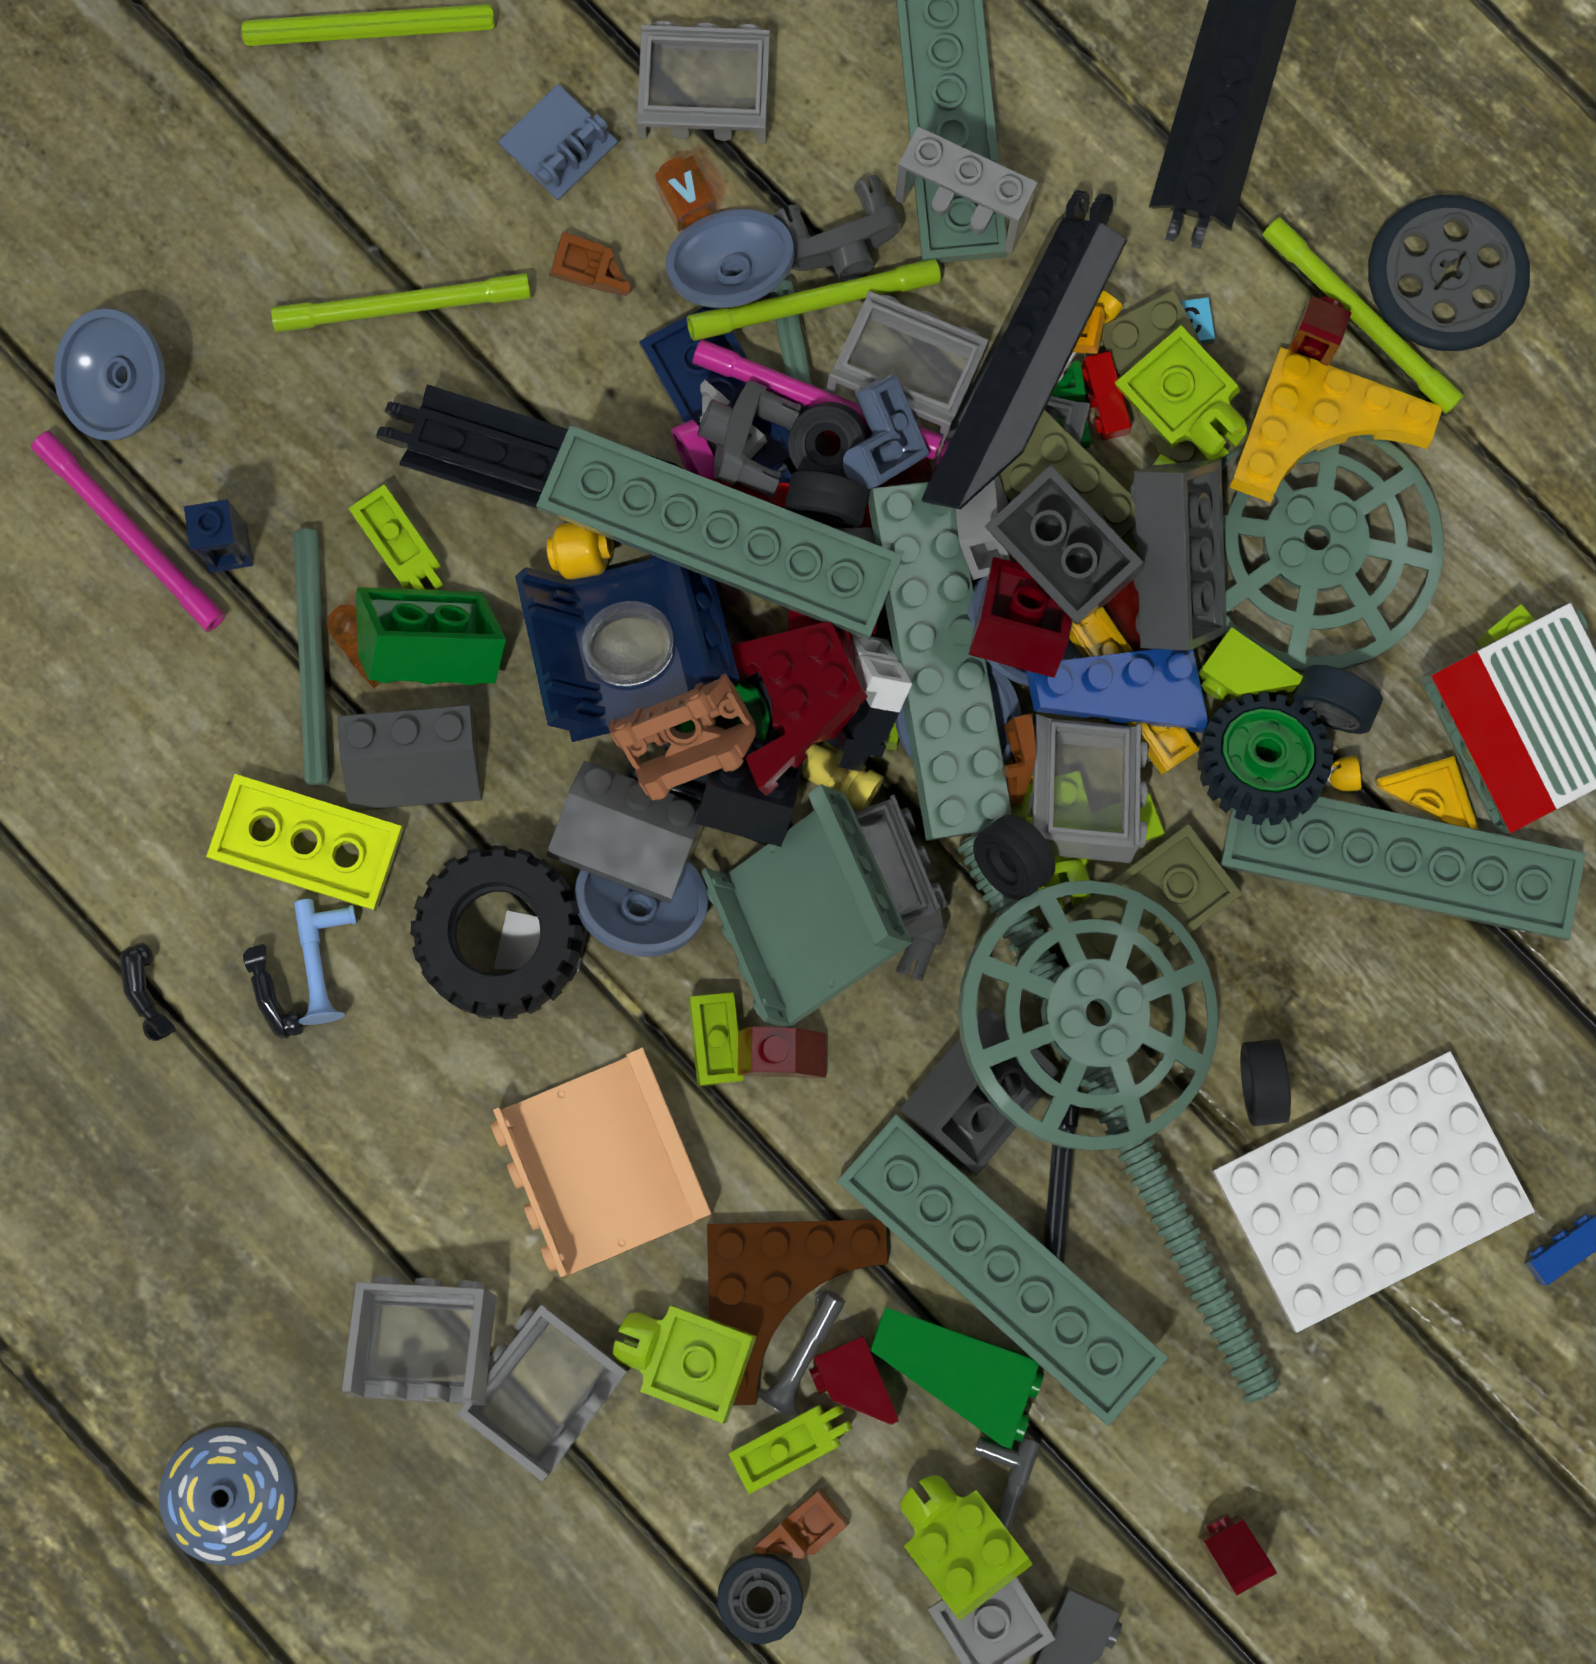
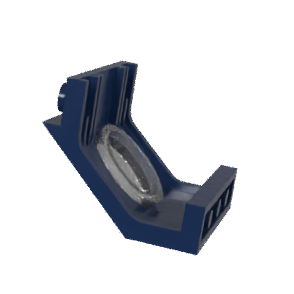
[515,556,739,742]

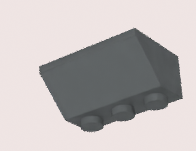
[985,465,1144,625]
[337,705,481,811]
[546,760,703,904]
[900,1007,1061,1176]

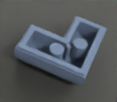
[843,374,929,489]

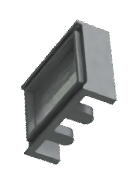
[854,795,947,938]

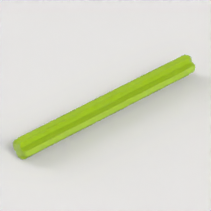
[241,4,495,46]

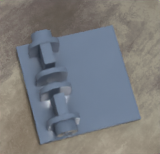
[498,84,618,201]

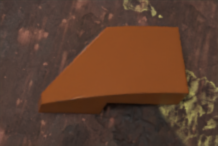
[549,232,631,296]
[1002,714,1036,807]
[752,1488,850,1559]

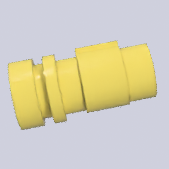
[801,741,884,811]

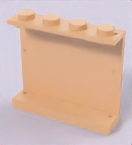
[490,1047,712,1277]

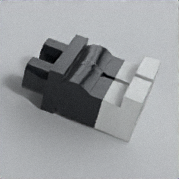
[825,634,912,771]

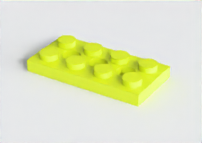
[206,774,404,911]

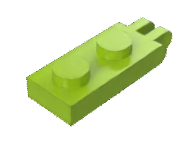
[348,484,443,590]
[728,1404,853,1494]

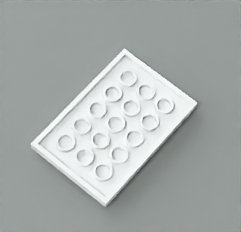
[1211,1051,1535,1333]

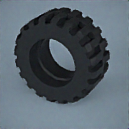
[410,845,585,1020]

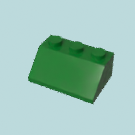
[356,587,506,686]

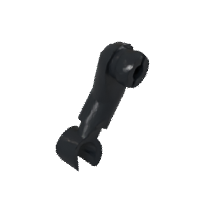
[120,942,176,1041]
[243,944,303,1039]

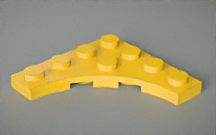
[1229,347,1443,503]

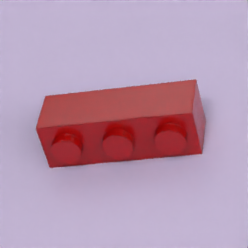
[1081,351,1132,441]

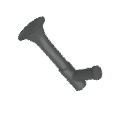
[757,1290,845,1416]
[974,1436,1041,1532]

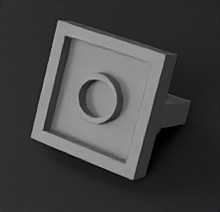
[928,1577,1056,1664]

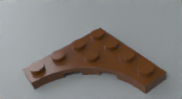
[707,1219,888,1406]

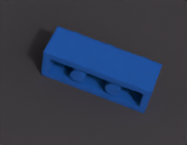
[1524,1213,1596,1286]

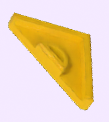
[1374,756,1479,830]

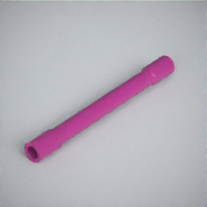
[692,339,944,460]
[31,431,226,632]

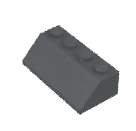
[1131,460,1227,651]

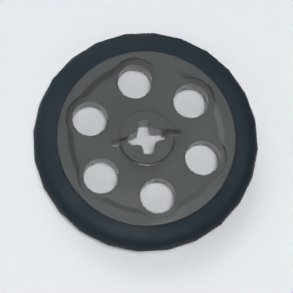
[1368,195,1530,351]

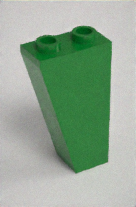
[870,1307,1044,1449]

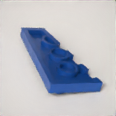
[1026,649,1209,733]

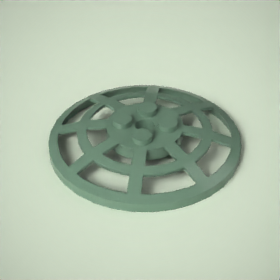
[1220,432,1444,672]
[958,880,1218,1151]

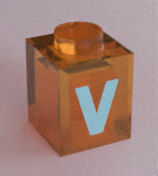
[654,155,717,232]

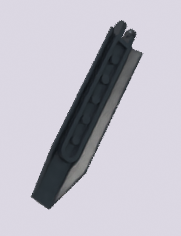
[1149,0,1297,249]
[921,190,1127,510]
[376,384,683,509]

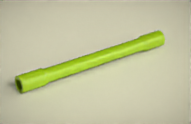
[1262,217,1464,415]
[687,259,941,341]
[271,273,531,333]

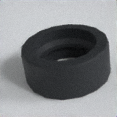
[1240,1039,1291,1126]

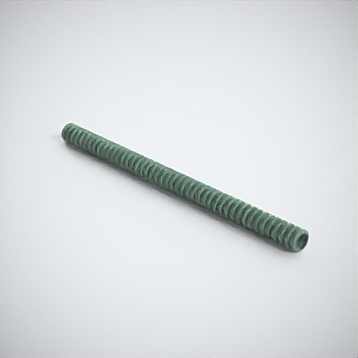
[957,833,1281,1403]

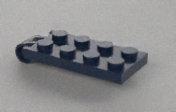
[639,306,792,483]

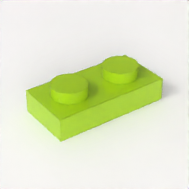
[688,992,744,1087]

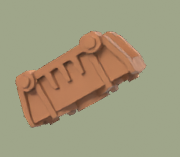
[608,673,756,801]

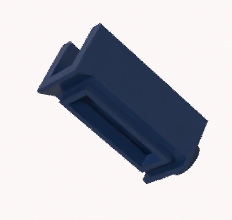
[184,499,253,573]

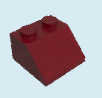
[968,557,1072,678]

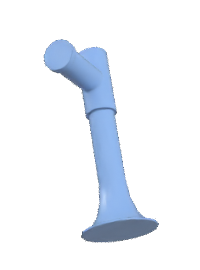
[294,899,357,1025]

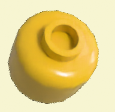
[547,523,614,579]

